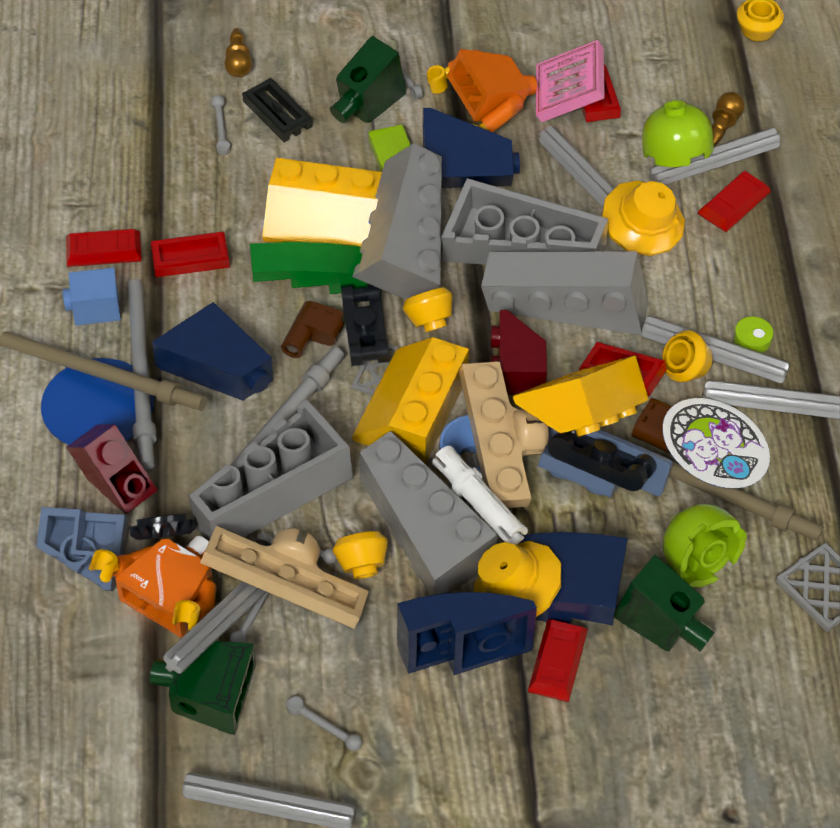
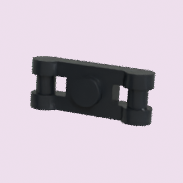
[341,283,390,367]
[548,430,657,492]

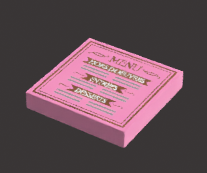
[536,40,604,122]

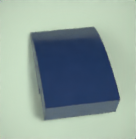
[503,532,628,625]
[397,592,537,675]

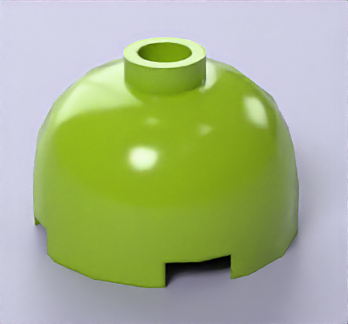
[642,100,714,167]
[662,504,747,587]

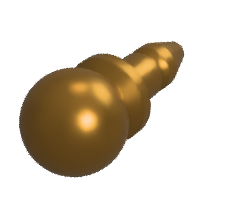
[224,28,252,78]
[712,92,745,146]

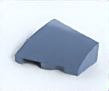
[36,507,129,592]

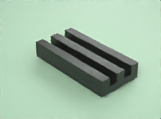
[242,78,313,142]

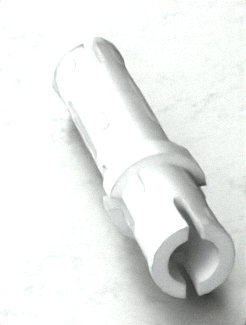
[432,446,528,545]

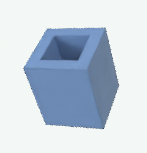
[63,268,121,326]

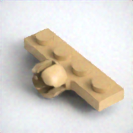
[459,362,549,508]
[200,526,369,629]

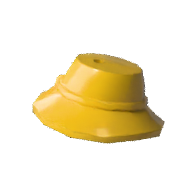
[602,180,685,256]
[473,541,561,617]

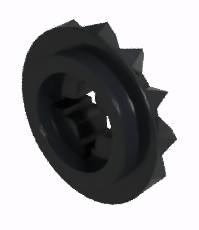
[129,513,196,540]

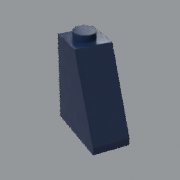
[422,108,520,188]
[152,302,273,401]

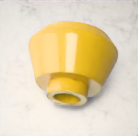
[737,0,784,42]
[402,287,453,333]
[662,330,713,382]
[332,531,388,579]

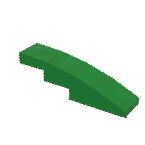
[249,242,382,294]

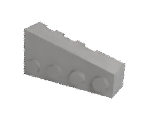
[353,143,442,299]
[441,178,608,265]
[481,251,649,336]
[189,399,353,541]
[360,431,498,596]

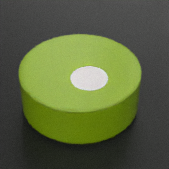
[734,316,773,353]

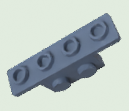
[538,421,673,498]

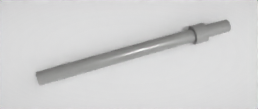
[128,279,157,471]
[230,346,345,466]

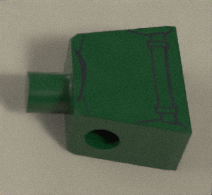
[330,35,406,123]
[614,555,715,652]
[150,641,256,735]

